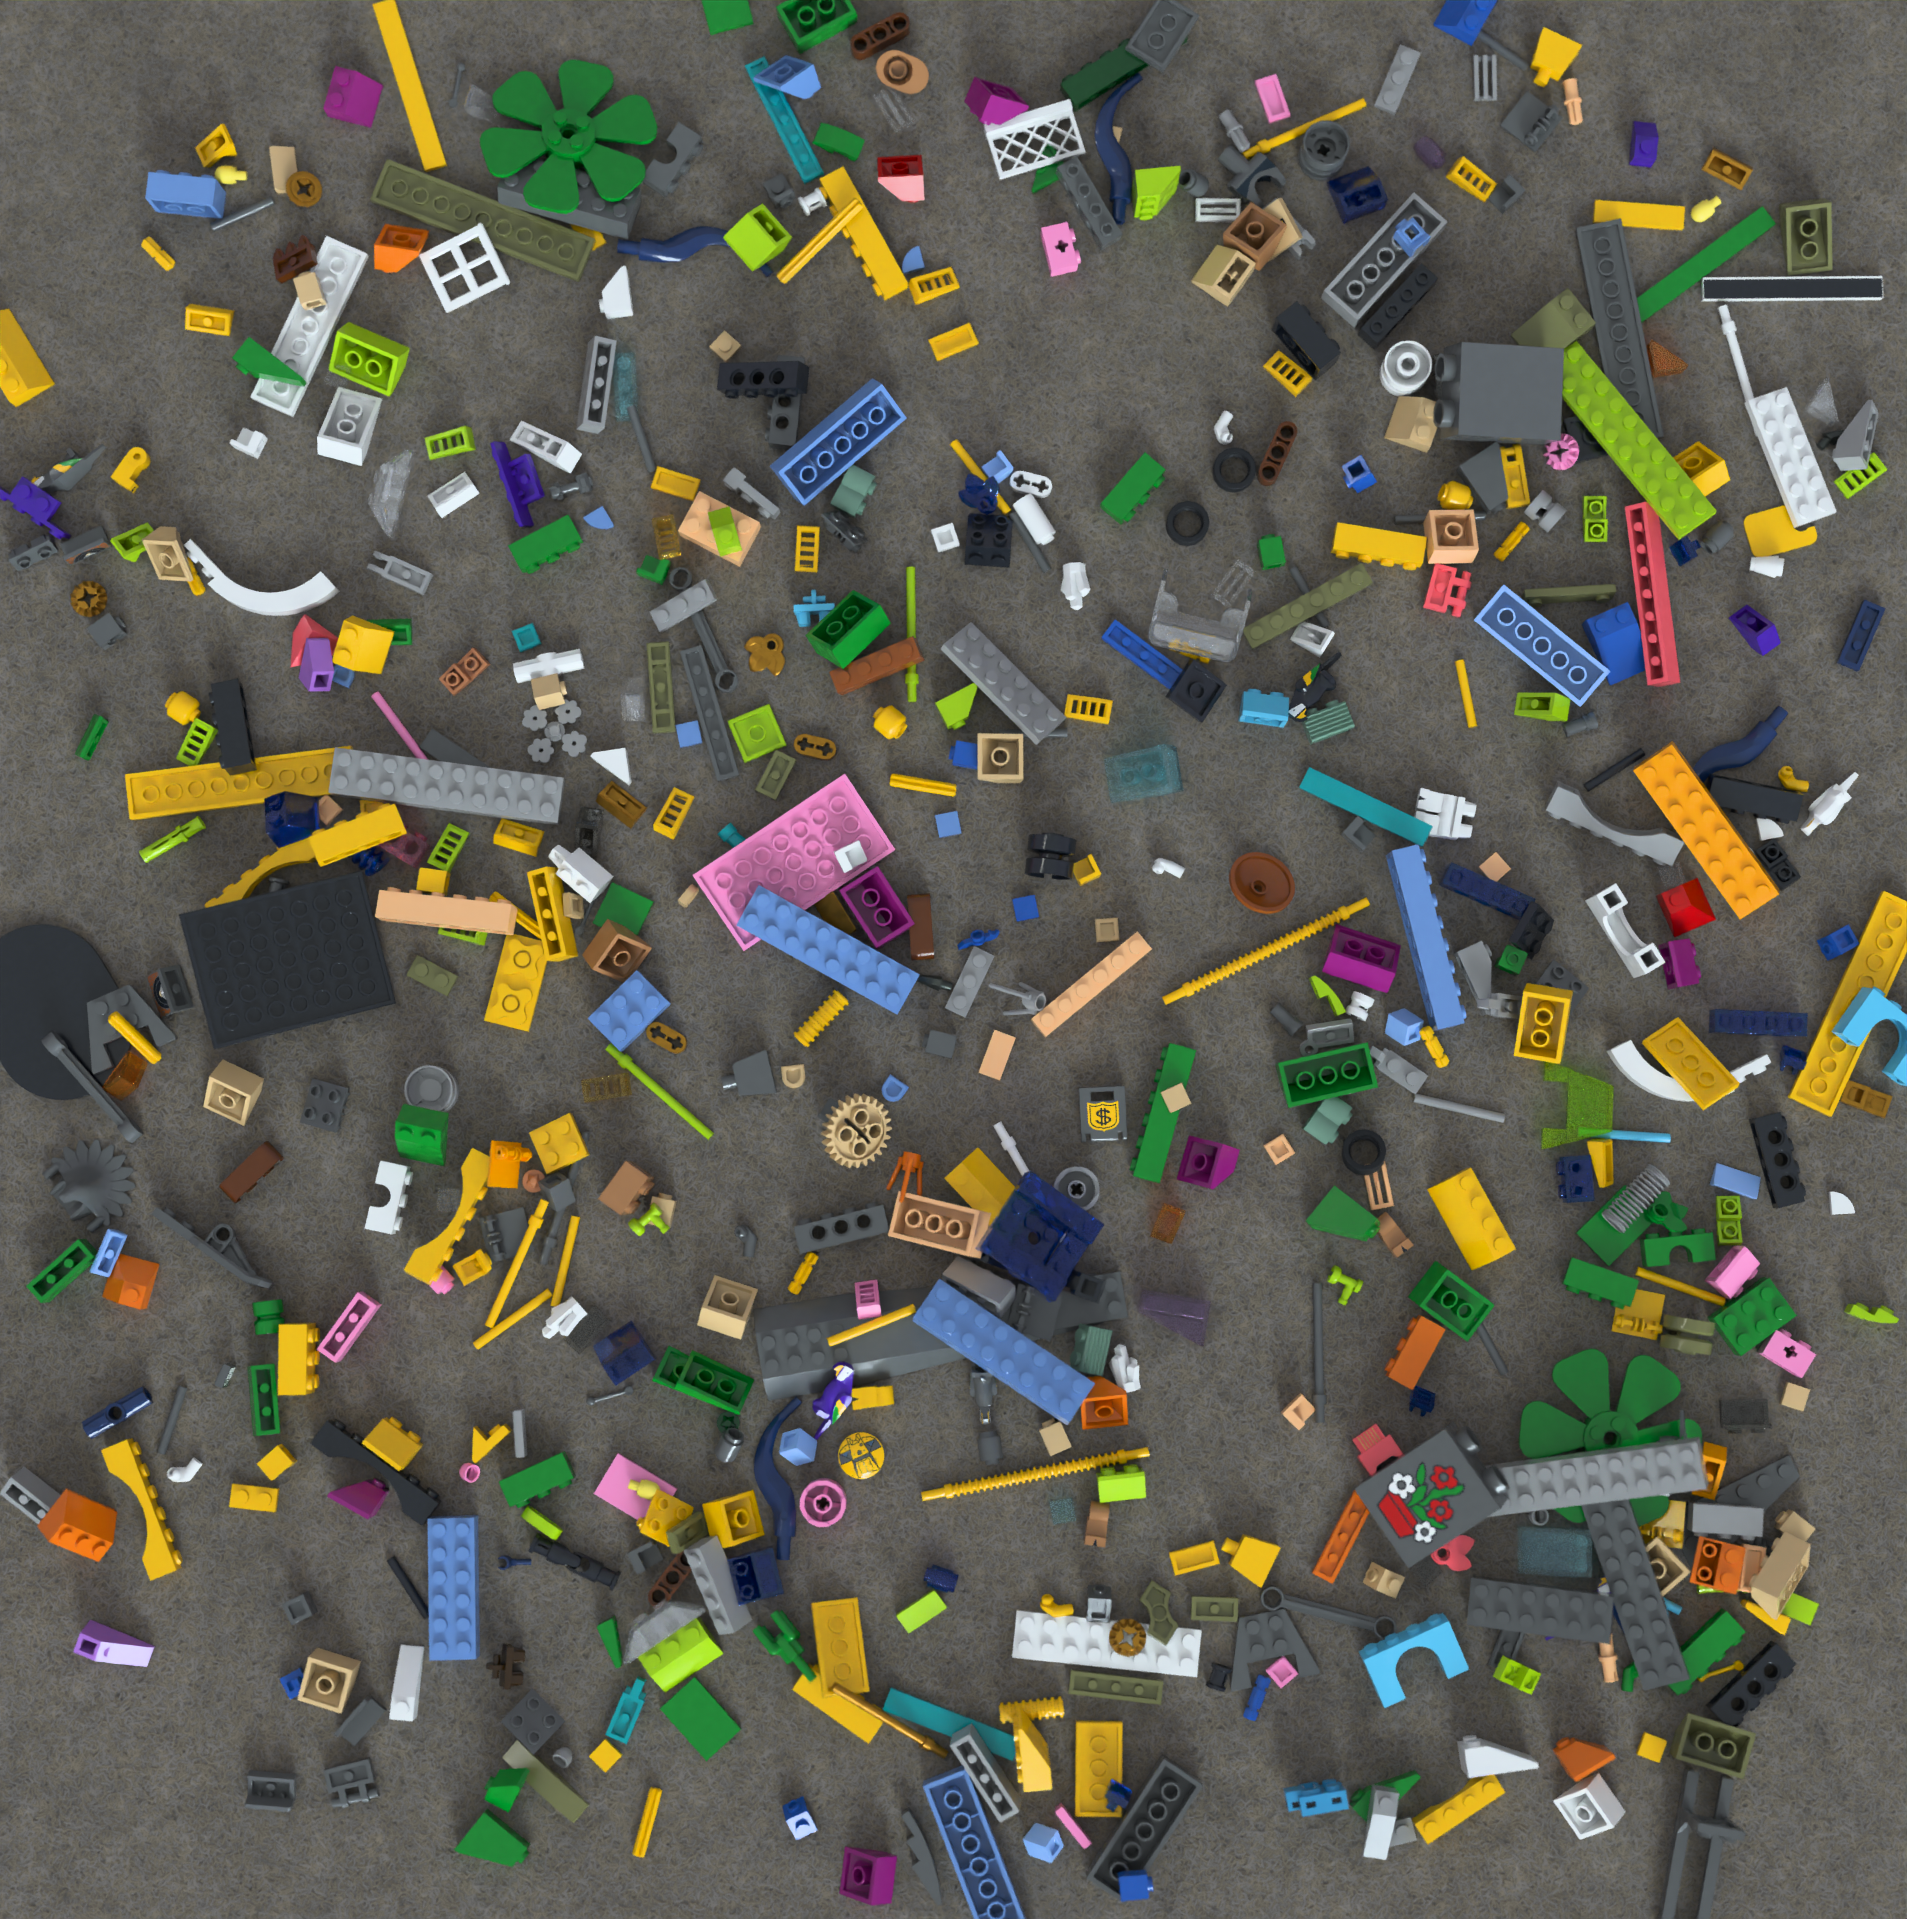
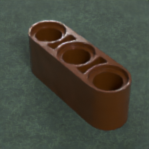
[850,12,910,60]
[1257,421,1298,486]
[907,893,934,961]
[219,1141,284,1204]
[648,1550,691,1607]

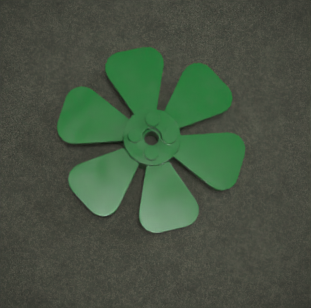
[480,60,657,214]
[1518,1348,1702,1527]

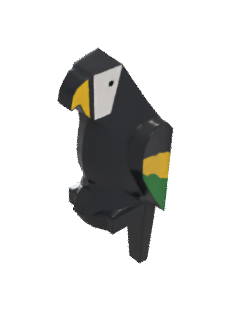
[1289,652,1342,722]

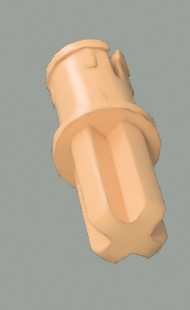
[1562,78,1583,125]

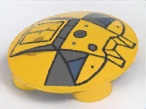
[838,1432,884,1479]

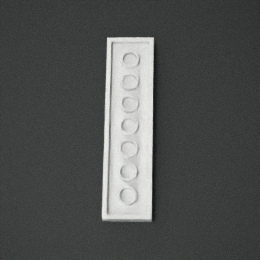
[251,236,369,417]
[1012,1610,1202,1677]

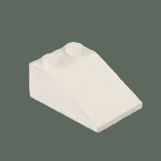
[317,387,382,466]
[1457,1735,1539,1778]

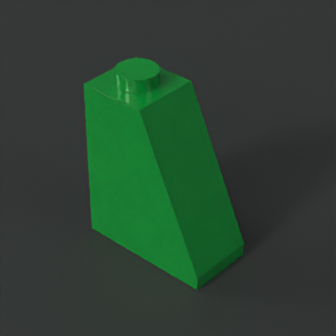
[1306,1185,1381,1241]
[454,1808,530,1867]

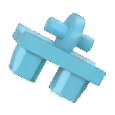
[794,590,835,627]

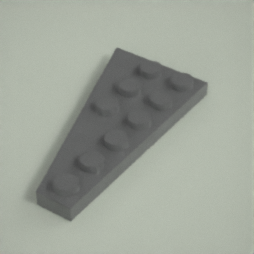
[1681,1455,1800,1571]

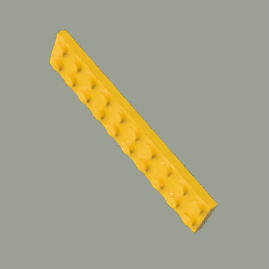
[125,746,353,820]
[1788,891,1907,1117]

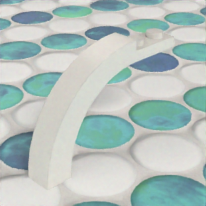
[184,539,340,616]
[1607,1040,1771,1102]

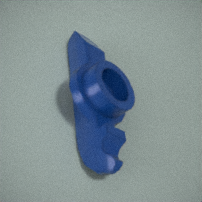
[957,929,1000,950]

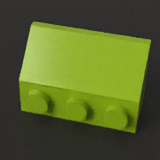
[1132,166,1181,220]
[328,322,410,397]
[638,1614,724,1692]

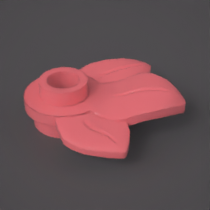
[1430,1535,1475,1571]

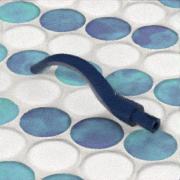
[1094,72,1143,225]
[617,226,773,277]
[1693,706,1788,783]
[754,1396,803,1560]

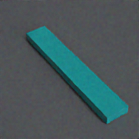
[745,56,824,184]
[1299,767,1433,848]
[882,1687,1016,1761]

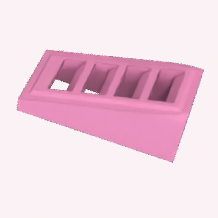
[855,1280,882,1319]

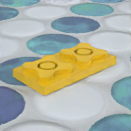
[484,934,547,1032]
[1642,1017,1740,1110]
[811,1597,870,1698]
[1075,1720,1123,1817]

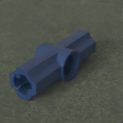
[82,1386,153,1439]

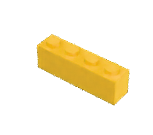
[1331,522,1427,570]
[308,803,407,867]
[527,866,578,962]
[792,1663,883,1744]

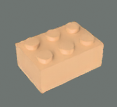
[678,491,761,567]

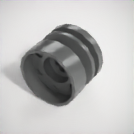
[1298,120,1350,180]

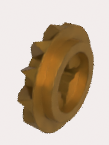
[286,171,322,208]
[70,581,107,617]
[1109,1619,1147,1657]

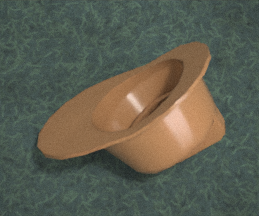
[876,50,929,94]

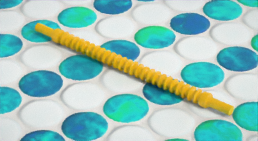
[1162,897,1370,1005]
[921,1447,1150,1501]

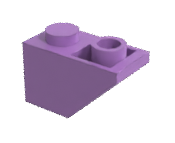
[299,638,334,691]

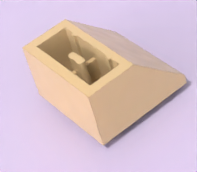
[1191,245,1256,307]

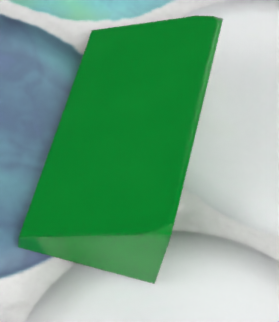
[366,619,412,645]
[75,714,108,761]

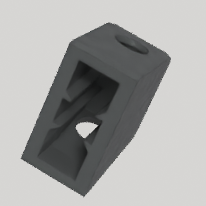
[721,1050,777,1096]

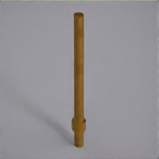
[831,1682,948,1759]

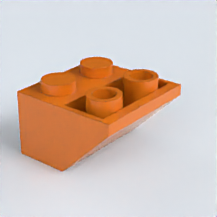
[1689,1536,1746,1594]

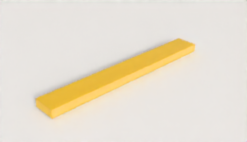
[373,0,447,172]

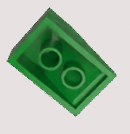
[395,1104,449,1166]
[1408,1260,1495,1342]

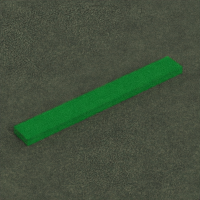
[1637,206,1776,323]

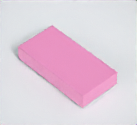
[1254,74,1291,124]
[1055,1803,1091,1849]

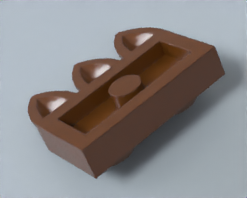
[273,235,318,283]

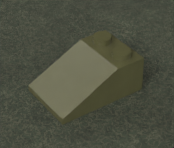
[1779,198,1833,276]
[1511,288,1596,349]

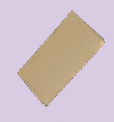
[269,146,300,194]

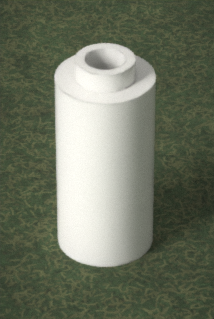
[1013,494,1056,545]

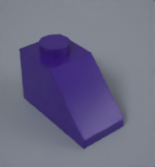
[1629,121,1659,167]
[1729,605,1781,656]

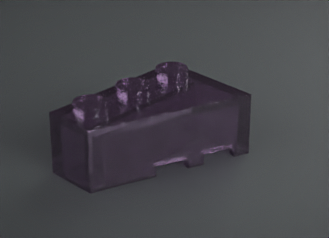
[1137,1289,1211,1347]

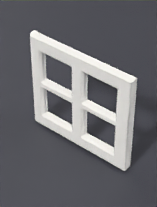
[419,223,510,313]

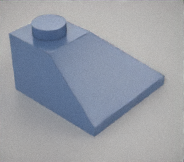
[753,55,821,99]

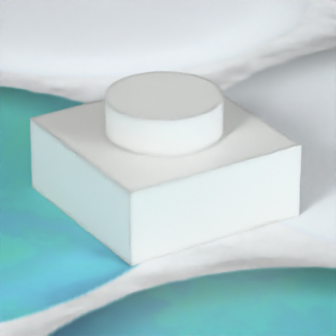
[931,523,960,553]

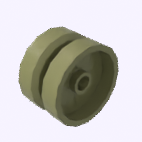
[1660,1315,1715,1355]

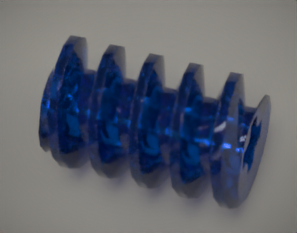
[348,845,390,877]

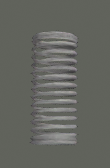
[1602,1164,1670,1233]

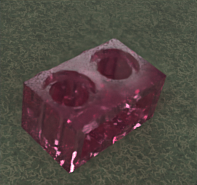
[377,824,431,869]

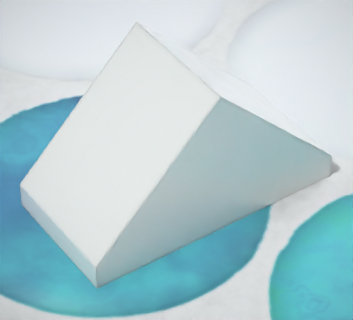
[1290,621,1335,658]
[591,748,632,785]

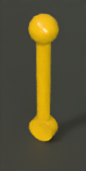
[1697,1660,1744,1682]

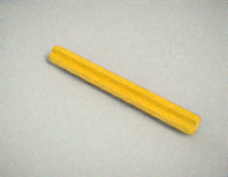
[776,198,863,284]

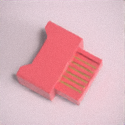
[1352,1424,1403,1476]

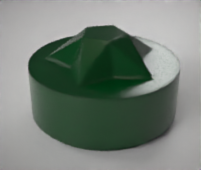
[717,1411,740,1433]

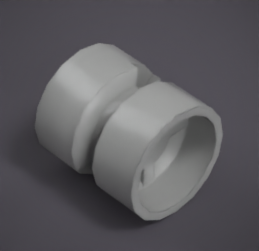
[1524,490,1567,533]

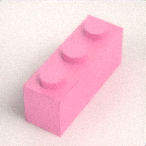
[317,1291,381,1363]

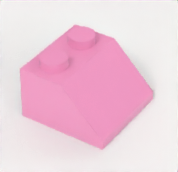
[1704,1245,1760,1299]

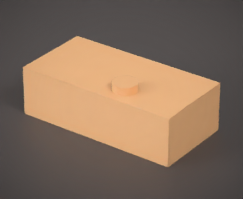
[888,1191,991,1258]

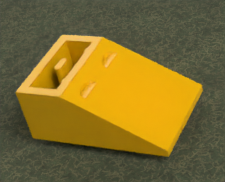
[1012,1705,1052,1792]

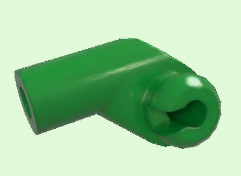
[1621,1662,1639,1692]

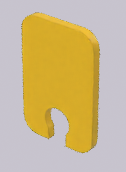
[1743,505,1817,557]

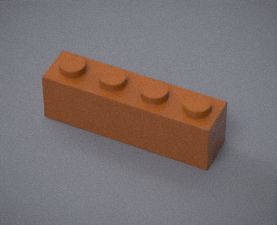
[829,636,925,695]

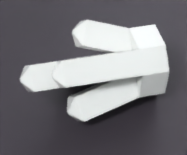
[1061,562,1091,610]
[542,1296,587,1339]
[1108,1344,1141,1393]

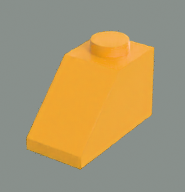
[1691,1441,1727,1500]

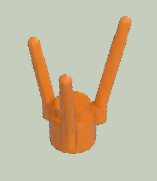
[886,1151,924,1203]

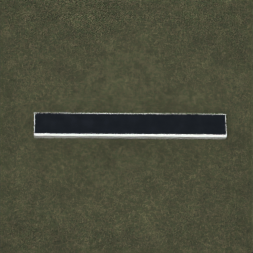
[1701,276,1883,301]

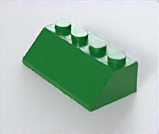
[1275,1042,1378,1108]

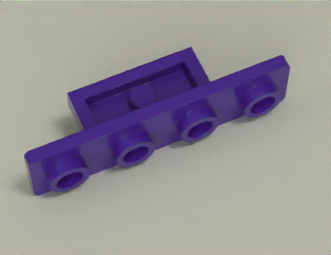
[490,441,545,528]
[0,476,72,540]

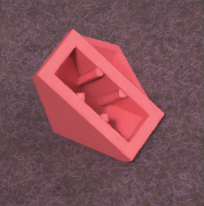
[290,614,338,668]

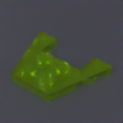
[1541,1061,1614,1150]

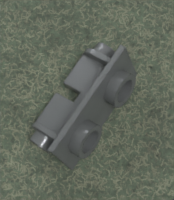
[8,534,59,571]

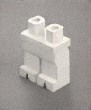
[1414,788,1477,840]

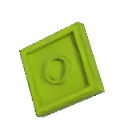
[727,704,787,763]

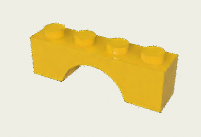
[1411,1774,1505,1844]

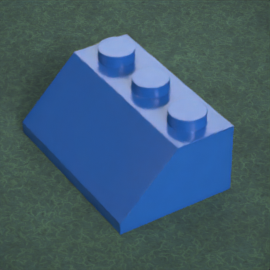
[1433,0,1498,46]

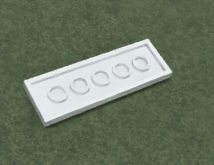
[1744,387,1837,528]

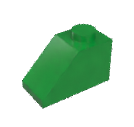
[484,1768,530,1813]

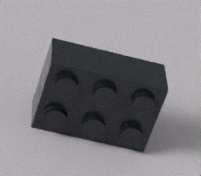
[1272,301,1341,381]

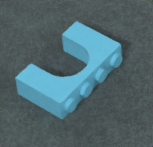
[1831,987,1907,1086]
[1358,1613,1469,1708]

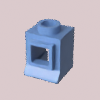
[1393,218,1431,258]

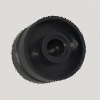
[1024,833,1077,880]

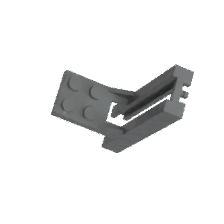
[1658,1768,1745,1919]

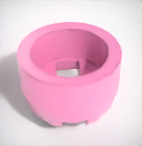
[459,1463,480,1483]

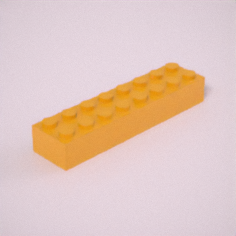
[1633,741,1779,919]

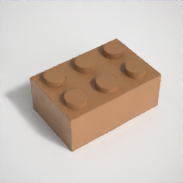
[598,1161,655,1215]

